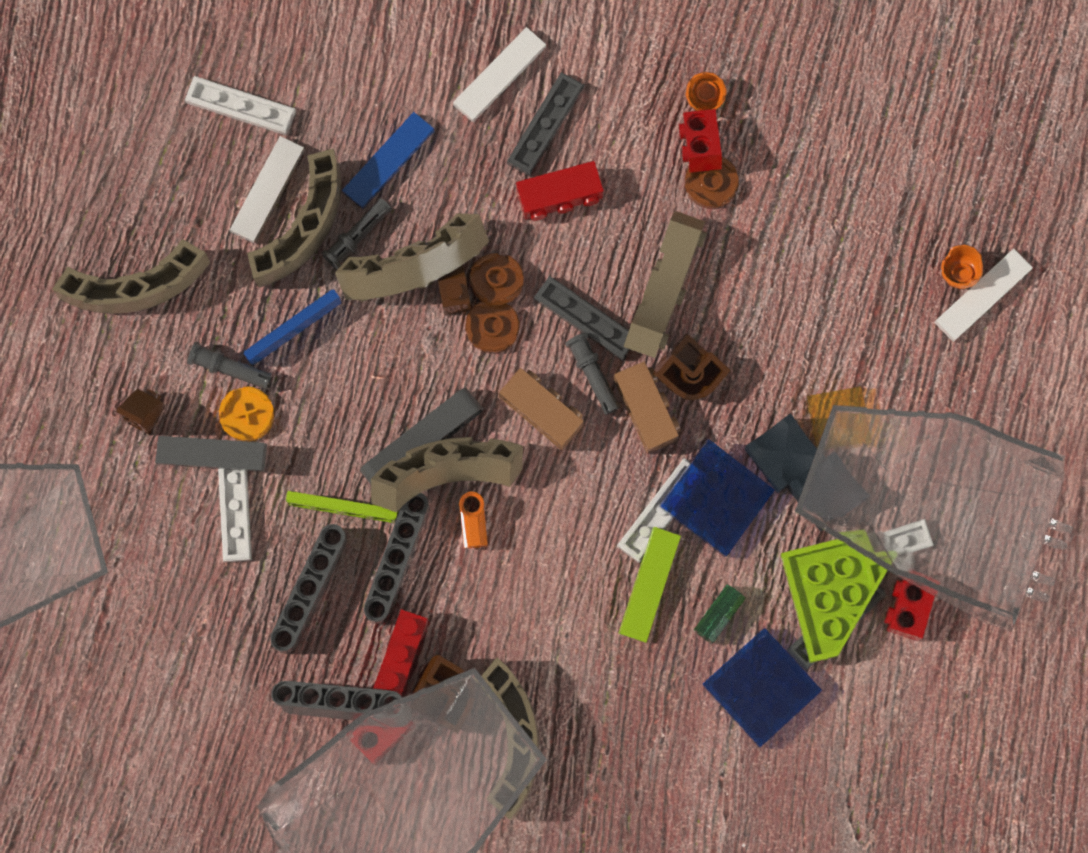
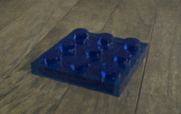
[658,439,775,557]
[702,627,823,748]

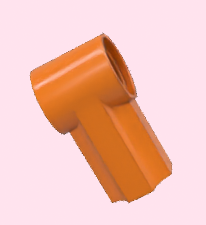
[459,491,488,549]

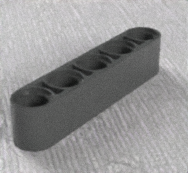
[360,387,484,485]
[364,493,430,625]
[270,524,347,654]
[271,681,411,725]

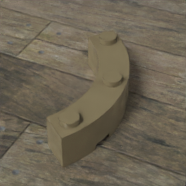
[247,148,341,288]
[624,211,707,358]
[335,213,489,302]
[52,239,210,314]
[371,437,523,513]
[479,657,539,821]

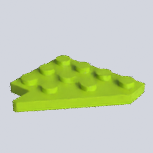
[780,533,895,663]

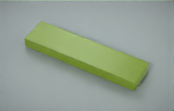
[286,491,399,524]
[618,527,681,643]

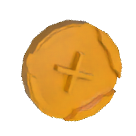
[219,386,275,442]

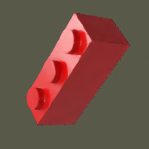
[516,161,604,221]
[373,609,429,697]

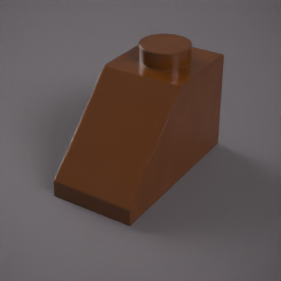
[438,265,471,315]
[116,388,166,435]

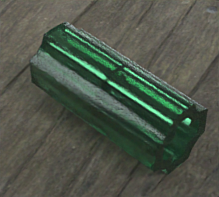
[694,584,746,644]

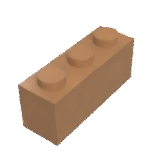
[613,361,681,454]
[499,368,584,451]

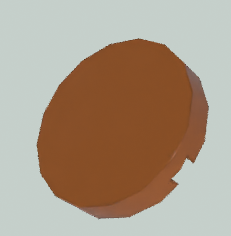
[685,157,739,209]
[470,253,524,305]
[465,301,520,354]

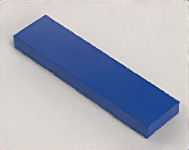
[342,112,434,210]
[244,289,341,366]

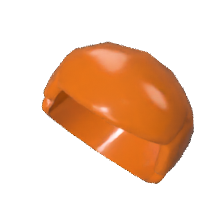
[685,72,726,111]
[941,244,983,290]

